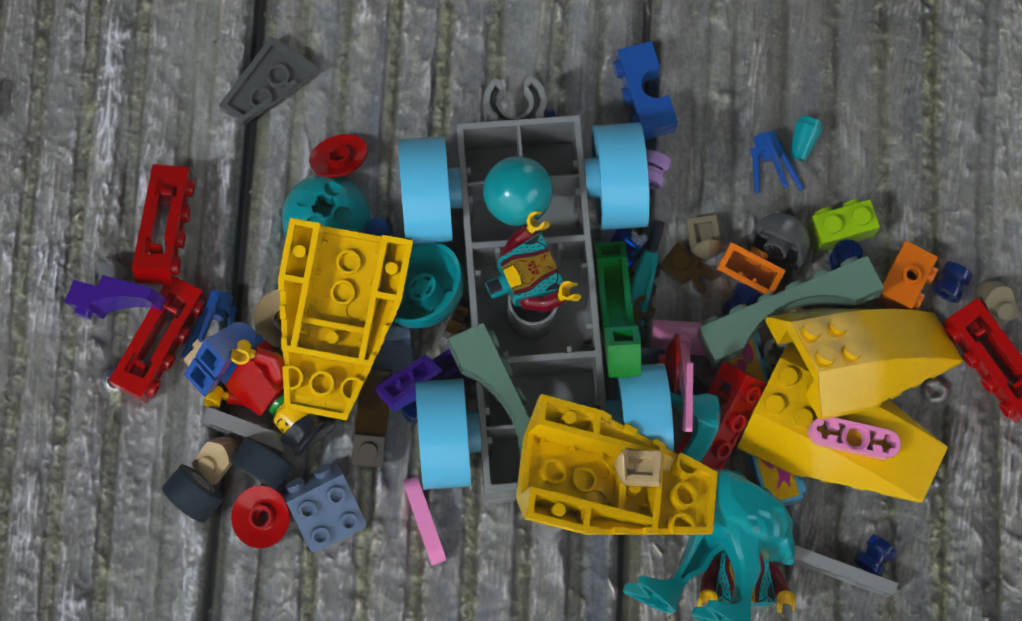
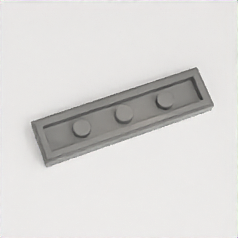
[793,545,899,598]

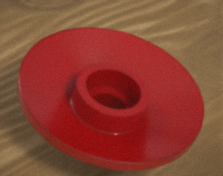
[309,134,368,178]
[658,333,680,394]
[231,486,290,549]

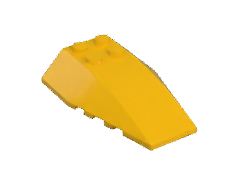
[278,218,413,420]
[765,307,963,420]
[737,342,948,503]
[516,394,718,535]

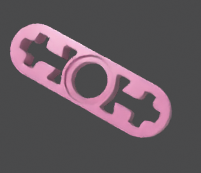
[808,417,901,460]
[402,476,447,566]

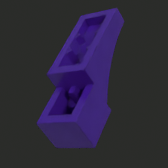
[64,275,167,320]
[375,349,473,412]

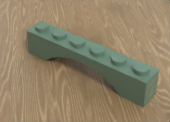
[697,256,884,368]
[448,323,532,490]

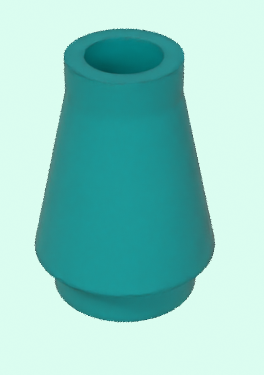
[789,115,823,162]

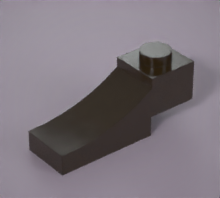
[351,368,393,468]

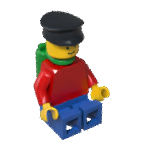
[184,322,336,456]

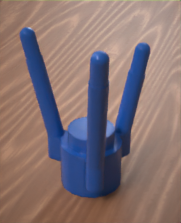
[750,131,804,194]
[181,290,237,360]

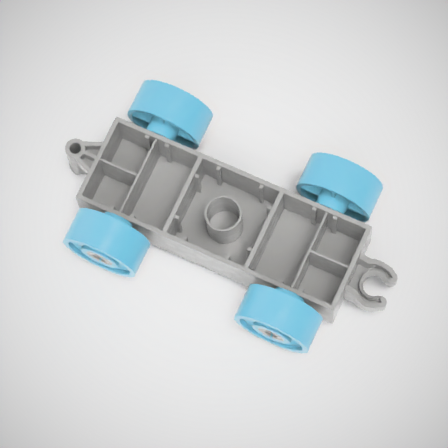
[398,76,674,545]

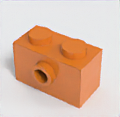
[874,240,938,310]
[716,242,786,294]

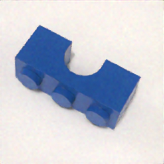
[613,41,678,140]

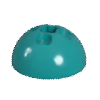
[282,174,371,236]
[393,242,464,329]

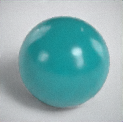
[483,156,553,226]

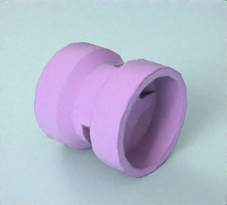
[646,150,672,190]

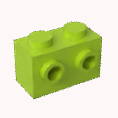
[808,199,880,253]

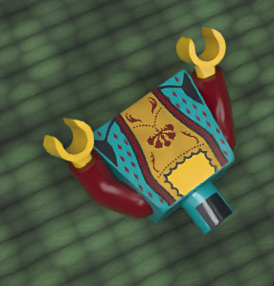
[485,211,581,312]
[696,552,796,613]

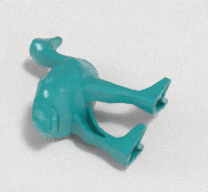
[623,393,795,621]

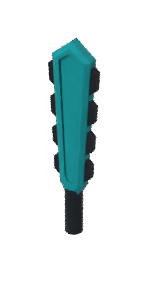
[629,220,665,342]

